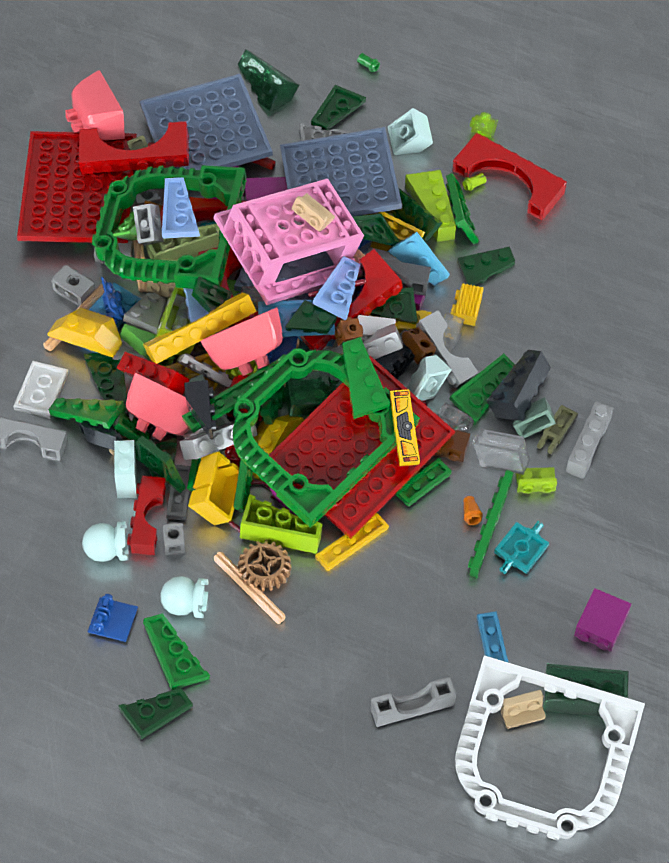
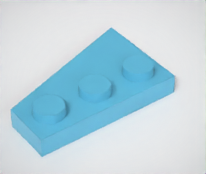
[388,232,450,286]

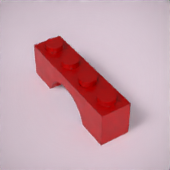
[117,352,190,395]
[127,475,166,555]

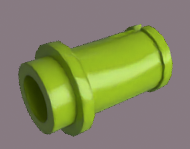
[462,173,486,191]

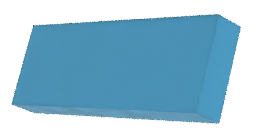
[477,611,509,663]

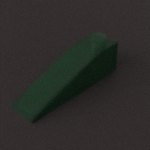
[238,49,300,112]

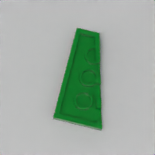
[446,173,480,245]
[342,337,390,419]
[449,353,515,425]
[48,398,125,429]
[143,613,210,690]

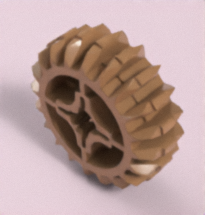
[238,540,291,592]

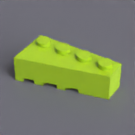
[405,170,456,242]
[240,494,322,554]

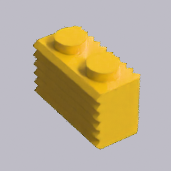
[451,283,483,326]

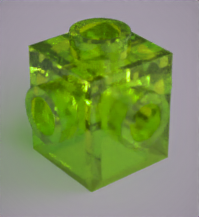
[470,112,498,138]

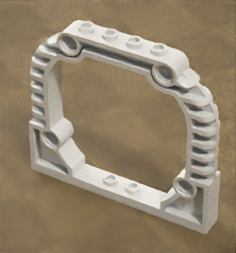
[455,656,645,840]

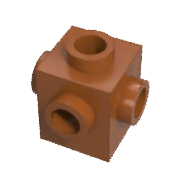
[335,317,363,346]

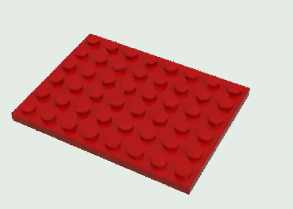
[17,131,137,243]
[269,356,456,539]

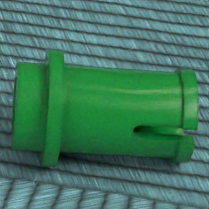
[357,53,380,72]

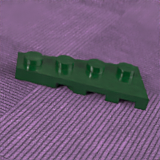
[390,187,442,243]
[84,353,130,417]

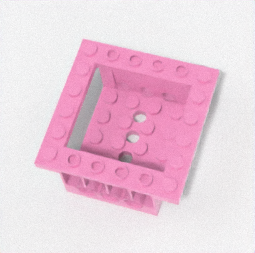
[214,179,364,305]

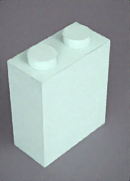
[114,440,137,498]

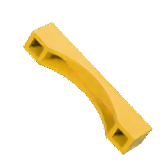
[143,293,257,364]

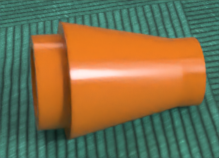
[463,496,483,525]

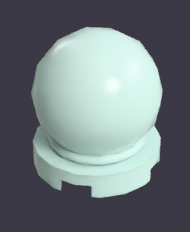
[82,521,129,562]
[160,576,208,618]

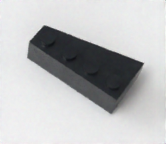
[375,329,415,380]
[486,350,551,421]

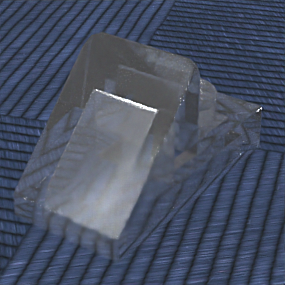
[443,313,464,353]

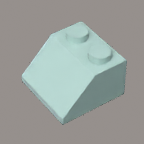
[388,108,433,155]
[408,355,452,401]

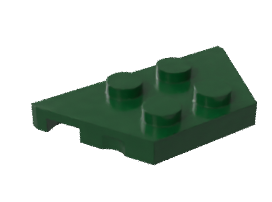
[134,436,186,493]

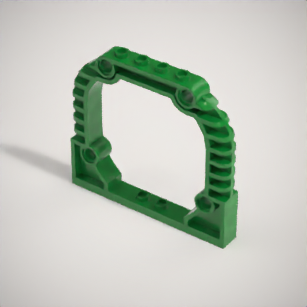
[92,165,247,289]
[232,348,420,528]

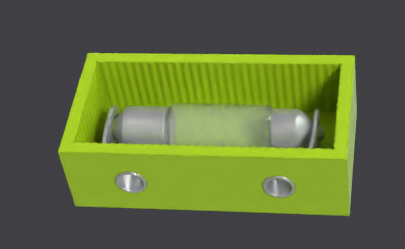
[155,286,195,356]

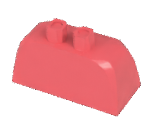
[65,70,125,141]
[201,307,282,376]
[126,373,190,441]

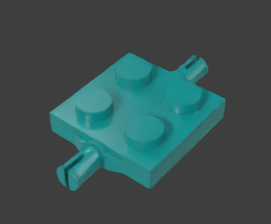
[494,521,549,574]

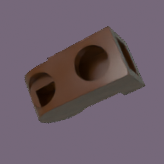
[402,327,437,365]

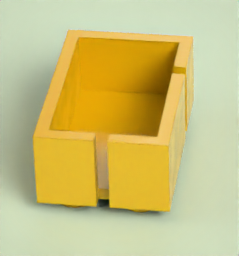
[188,452,239,525]

